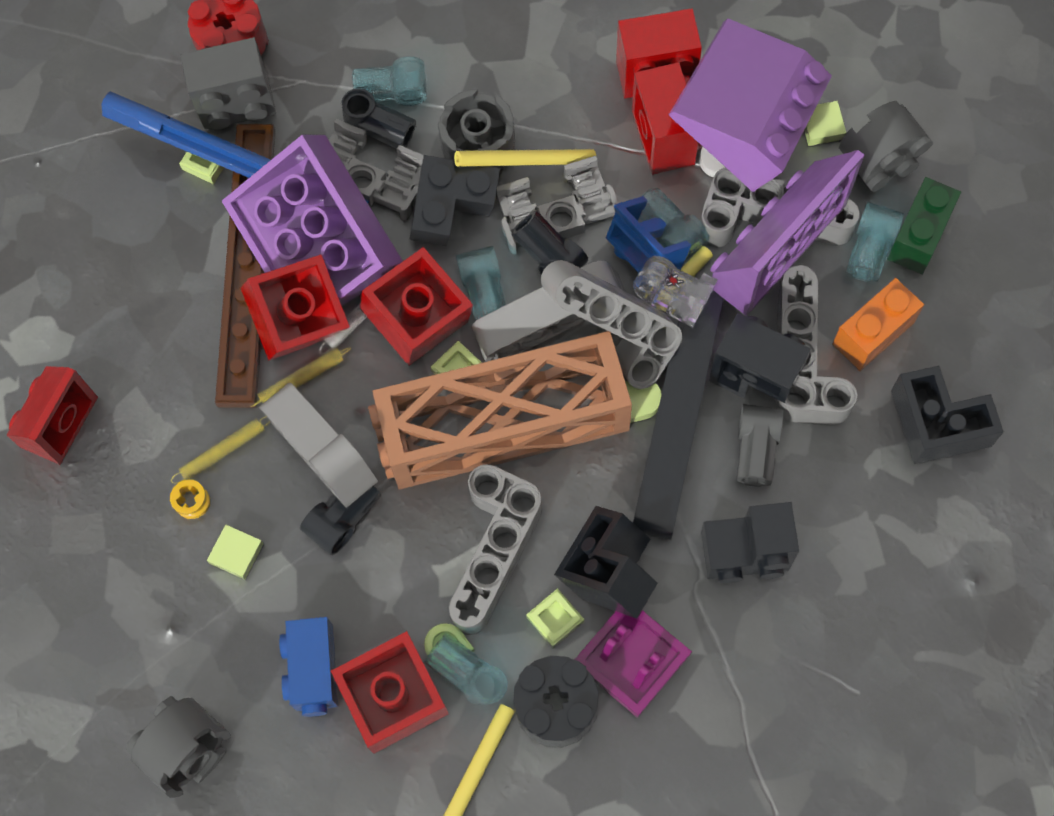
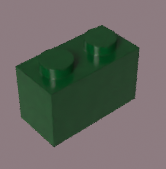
[887,177,961,275]

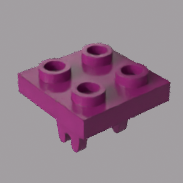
[574,610,692,718]

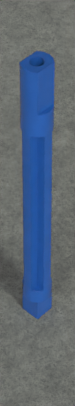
[101,91,369,205]

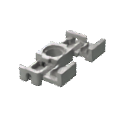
[329,119,424,221]
[496,156,619,254]

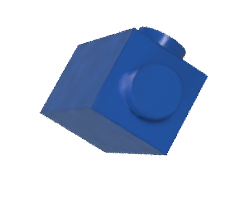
[279,617,338,717]

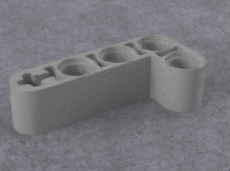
[699,167,860,248]
[541,260,682,389]
[472,261,626,362]
[776,265,858,425]
[259,382,378,508]
[449,464,542,635]

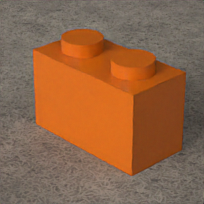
[832,278,925,371]

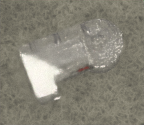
[633,256,718,328]

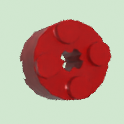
[187,0,269,55]

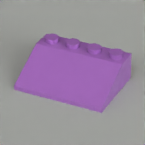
[669,19,832,192]
[222,135,403,306]
[710,150,865,316]

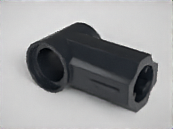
[341,88,416,149]
[511,211,588,275]
[300,486,381,555]

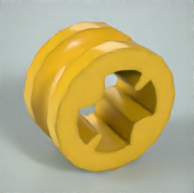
[170,480,210,519]

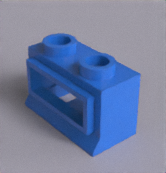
[606,196,691,288]

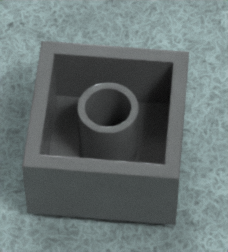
[180,37,277,130]

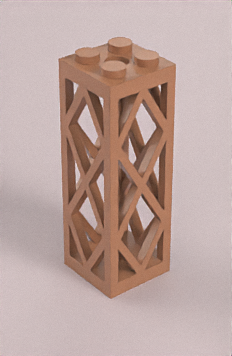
[368,331,632,490]

